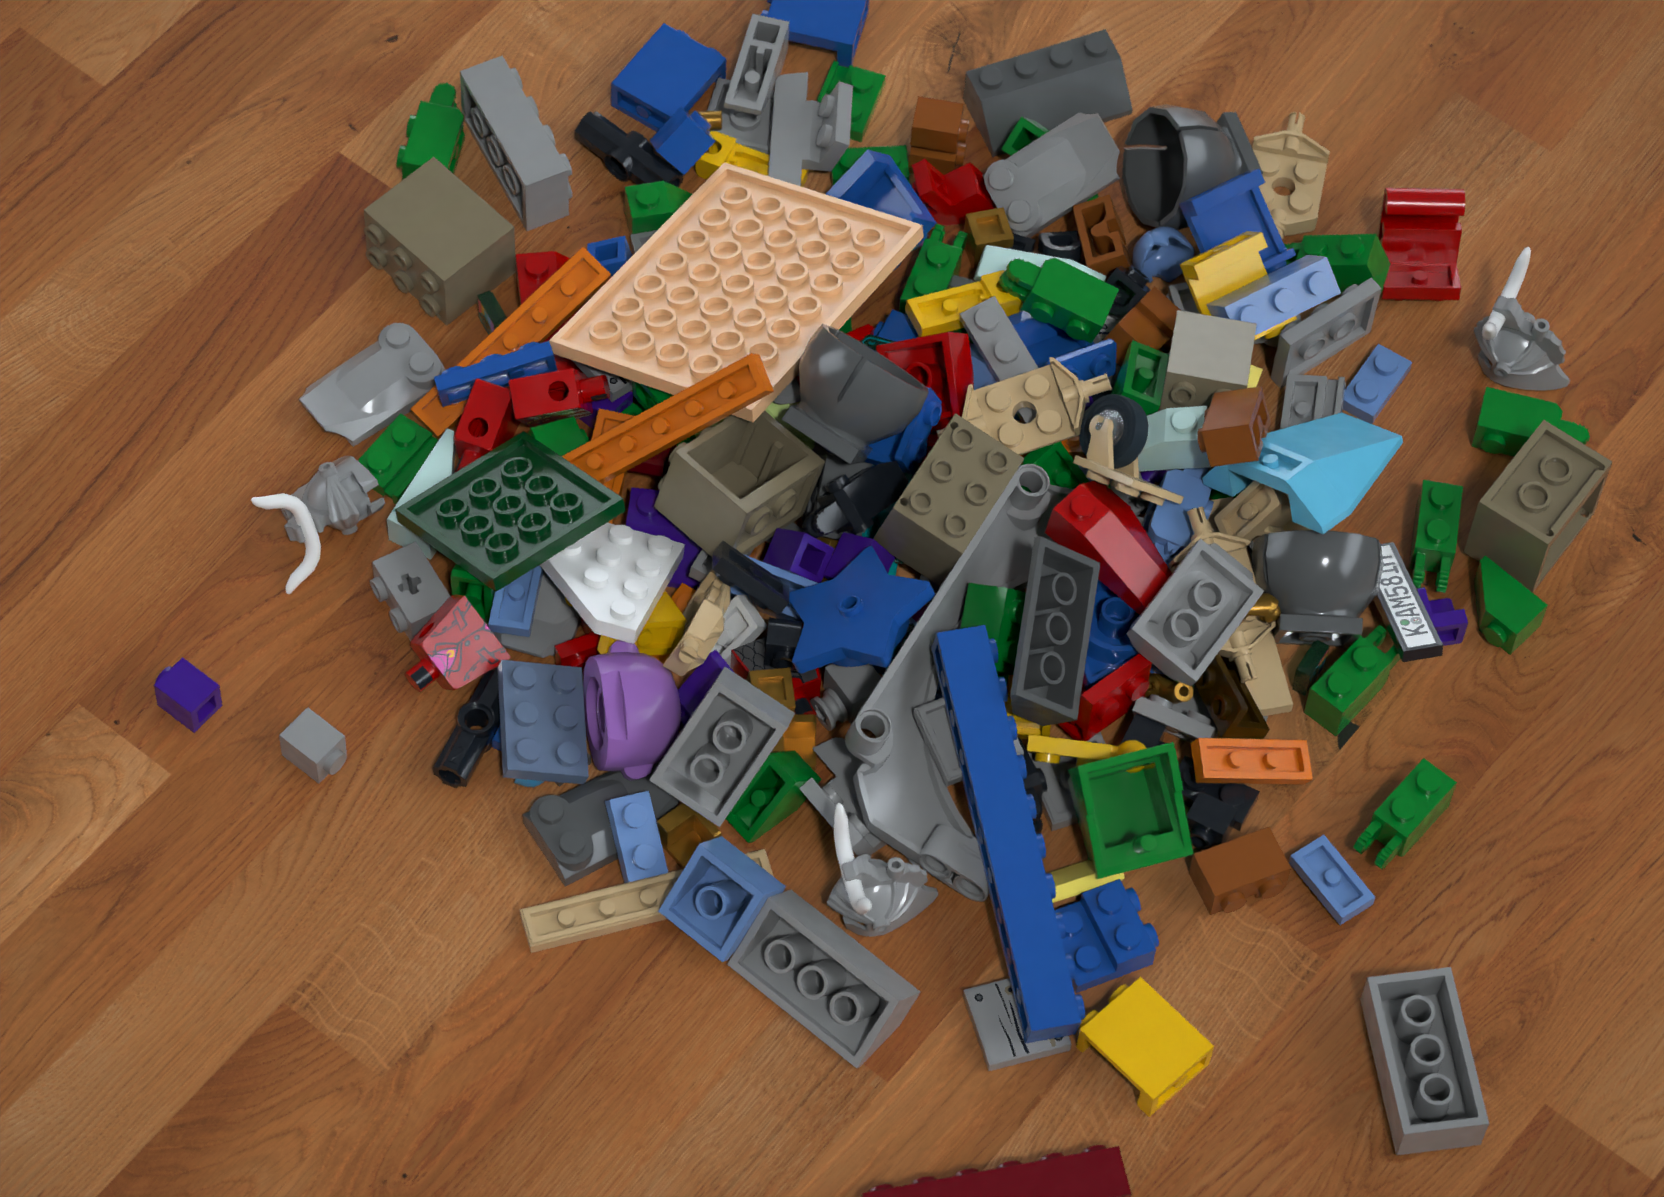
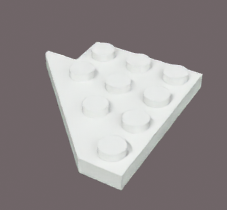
[540,523,685,644]

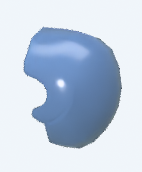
[1132,227,1195,283]

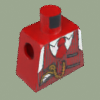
[509,368,610,427]

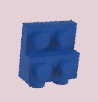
[1055,879,1159,993]

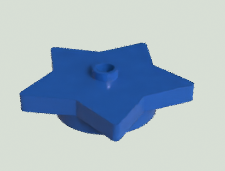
[789,546,935,674]
[1083,579,1166,691]

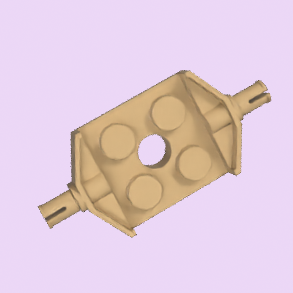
[1252,112,1330,239]
[936,357,1112,455]
[1168,507,1276,683]
[663,569,731,676]

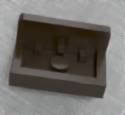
[1194,652,1270,739]

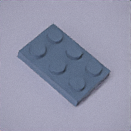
[497,660,589,784]

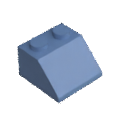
[658,836,786,962]

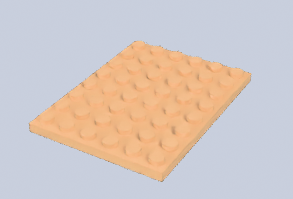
[549,162,924,423]

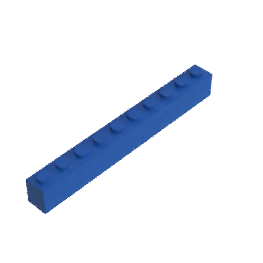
[931,625,1085,1044]

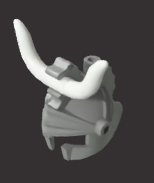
[1474,247,1571,390]
[251,455,385,594]
[827,803,938,937]

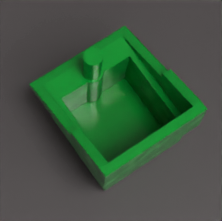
[1067,742,1193,880]

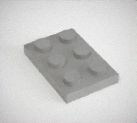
[1271,278,1382,389]

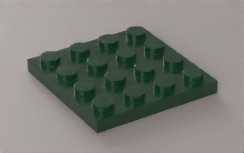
[395,431,626,592]

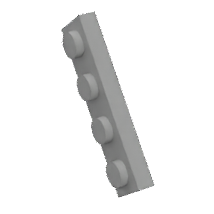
[960,296,1038,424]

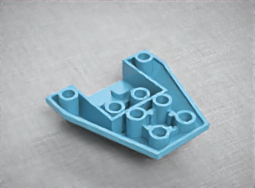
[1202,413,1403,534]

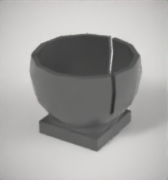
[1122,104,1263,230]
[782,324,929,464]
[1251,530,1384,648]

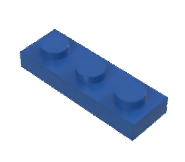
[434,341,557,407]

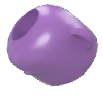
[583,640,681,781]

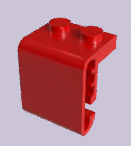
[1377,188,1465,301]
[1058,653,1152,742]

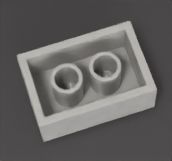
[649,667,795,827]

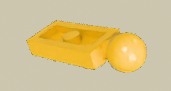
[1027,734,1147,773]

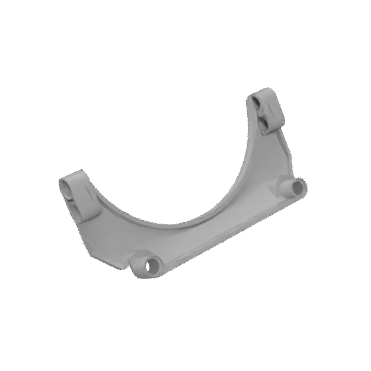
[845,464,1144,902]

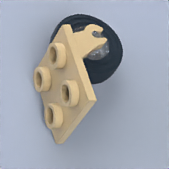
[1073,394,1184,506]

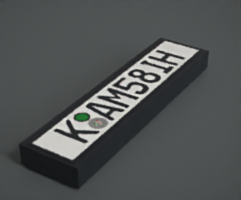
[1373,542,1443,662]

